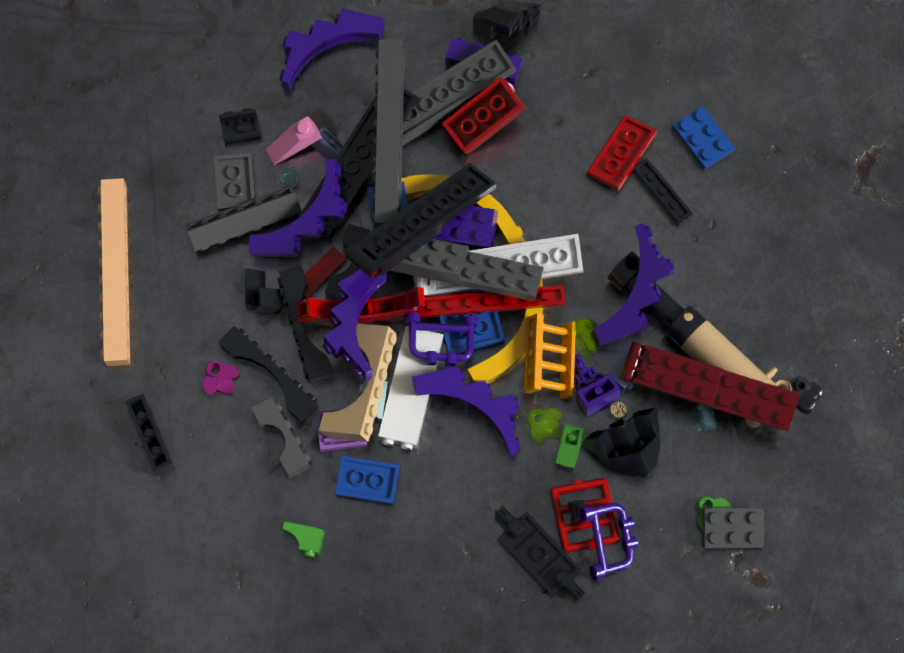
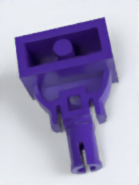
[574,354,621,416]

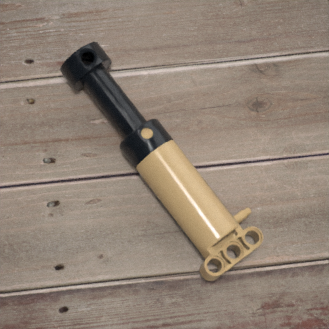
[607,251,792,427]

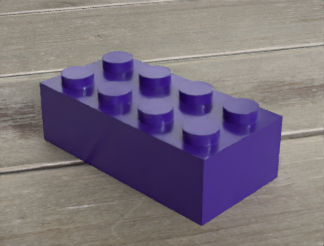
[434,206,498,248]

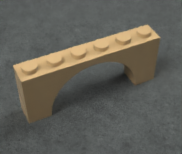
[319,324,397,442]

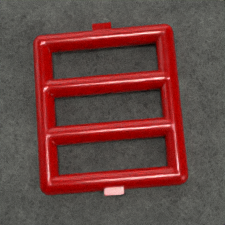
[550,478,620,553]

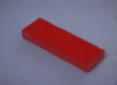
[305,246,347,298]

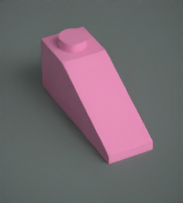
[265,116,322,166]

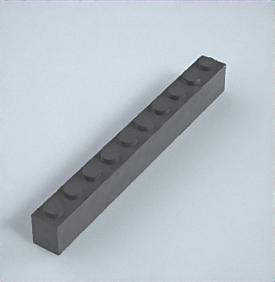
[372,39,404,227]

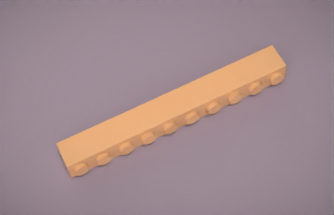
[98,178,130,366]

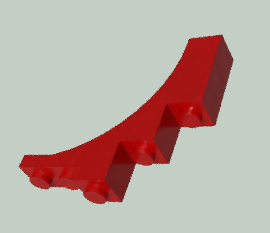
[297,287,425,327]

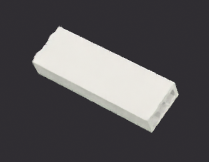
[378,326,443,450]

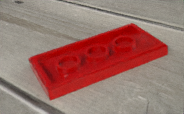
[586,115,657,191]

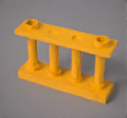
[524,313,576,400]

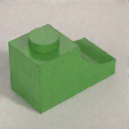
[283,521,324,558]

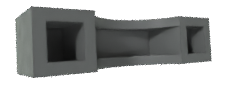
[251,397,311,479]

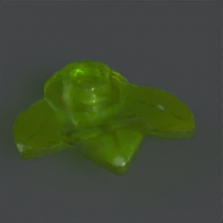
[575,318,602,352]
[528,408,563,444]

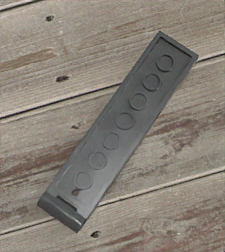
[402,40,516,146]
[391,239,544,301]

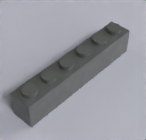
[185,186,301,251]

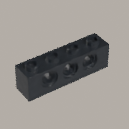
[125,394,176,477]

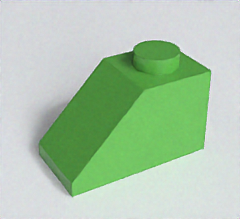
[556,424,584,468]

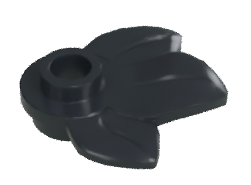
[790,376,823,413]

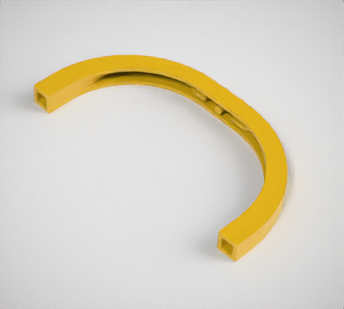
[402,174,543,384]

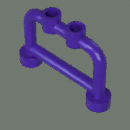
[405,313,478,367]
[579,503,638,581]

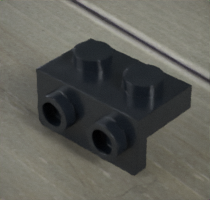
[219,108,261,142]

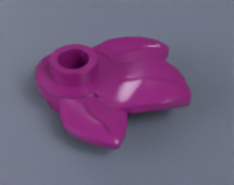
[203,361,239,396]

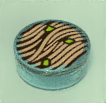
[608,400,628,420]

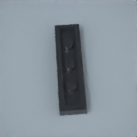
[632,158,693,226]

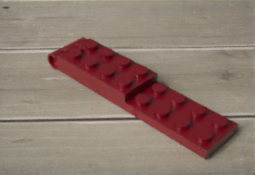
[620,341,801,432]

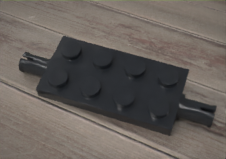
[494,505,586,602]

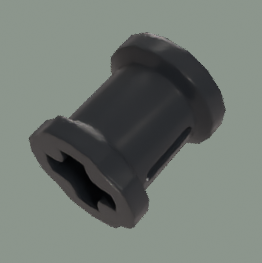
[567,500,585,523]

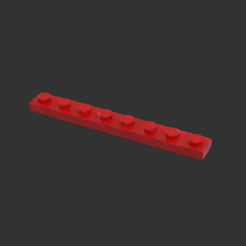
[411,285,566,318]

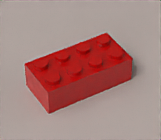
[442,77,527,155]

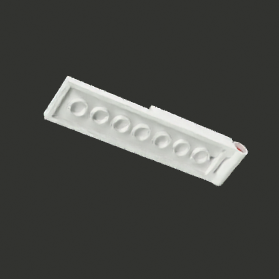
[413,234,584,297]

